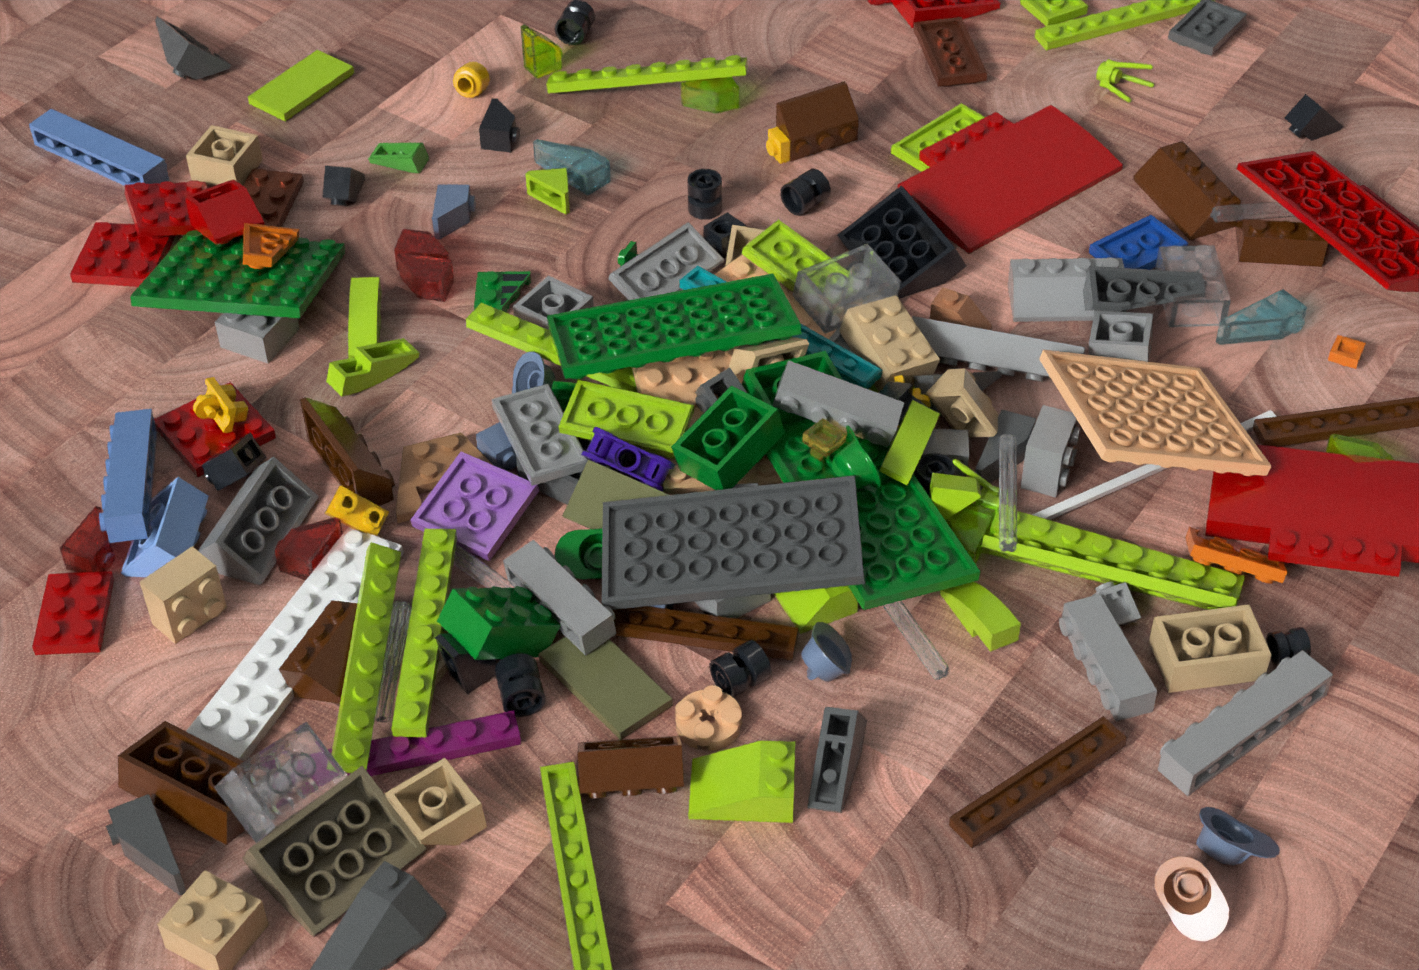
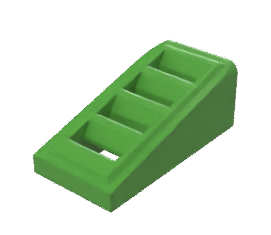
[368,143,429,173]

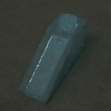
[533,139,611,196]
[1216,289,1307,345]

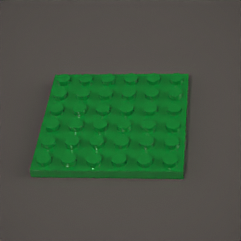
[130,230,345,318]

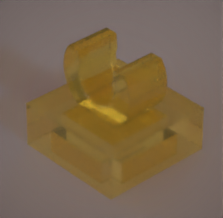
[802,418,847,461]

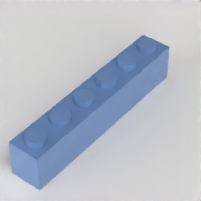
[29,109,169,186]
[99,409,157,543]

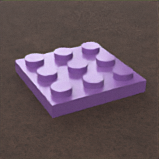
[410,452,539,561]

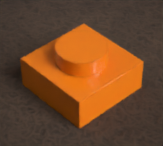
[1328,335,1366,369]

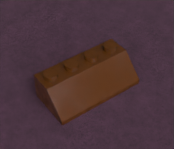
[1133,141,1241,241]
[300,397,395,506]
[118,721,273,845]

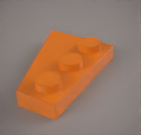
[243,223,300,269]
[1185,526,1287,584]

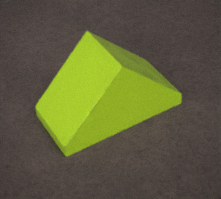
[525,168,570,215]
[928,473,981,520]

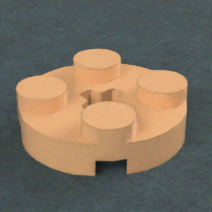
[675,685,742,750]

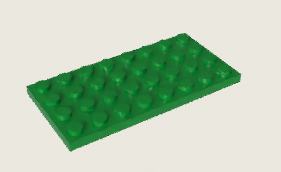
[547,273,802,379]
[766,419,981,610]

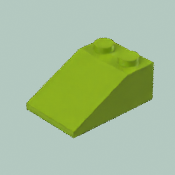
[688,740,795,823]

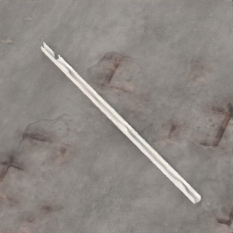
[1032,410,1276,520]

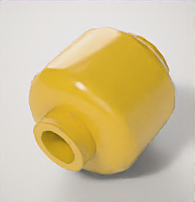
[453,62,490,98]

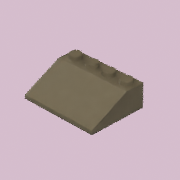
[242,766,427,937]

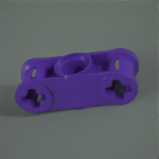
[581,427,675,492]

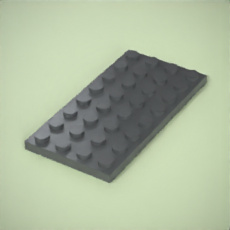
[602,475,865,610]

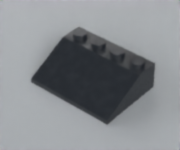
[837,186,966,299]

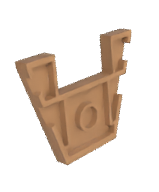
[396,432,493,523]

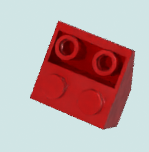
[185,179,265,245]

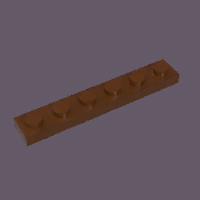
[1253,397,1419,447]
[613,606,798,661]
[949,716,1127,848]

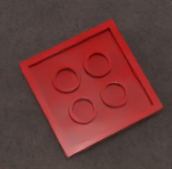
[125,180,208,237]
[70,222,176,287]
[154,382,276,477]

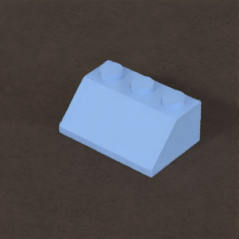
[121,477,209,577]

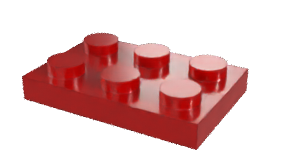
[32,571,114,655]

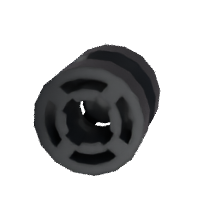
[1266,627,1311,665]

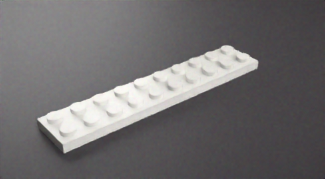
[186,526,404,761]

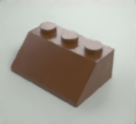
[776,81,859,162]
[1235,219,1328,267]
[279,600,397,704]
[577,736,684,798]

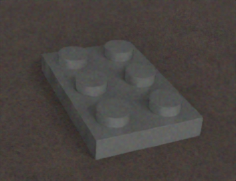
[1168,0,1247,56]

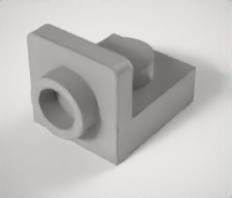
[1092,581,1141,627]

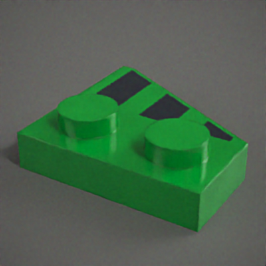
[474,271,531,312]

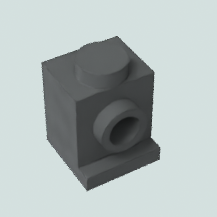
[695,368,747,413]

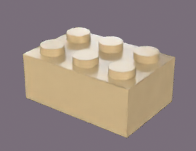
[839,295,940,392]
[1149,605,1271,693]

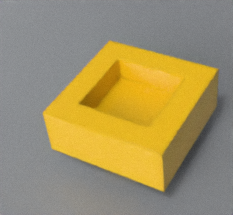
[766,127,790,164]

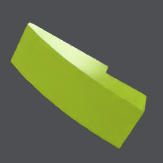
[348,277,382,358]
[326,338,420,397]
[879,400,940,485]
[940,582,1021,652]

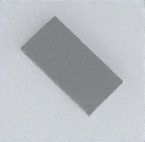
[608,222,725,300]
[492,384,588,486]

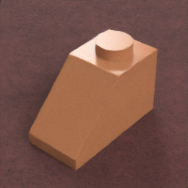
[930,287,992,330]

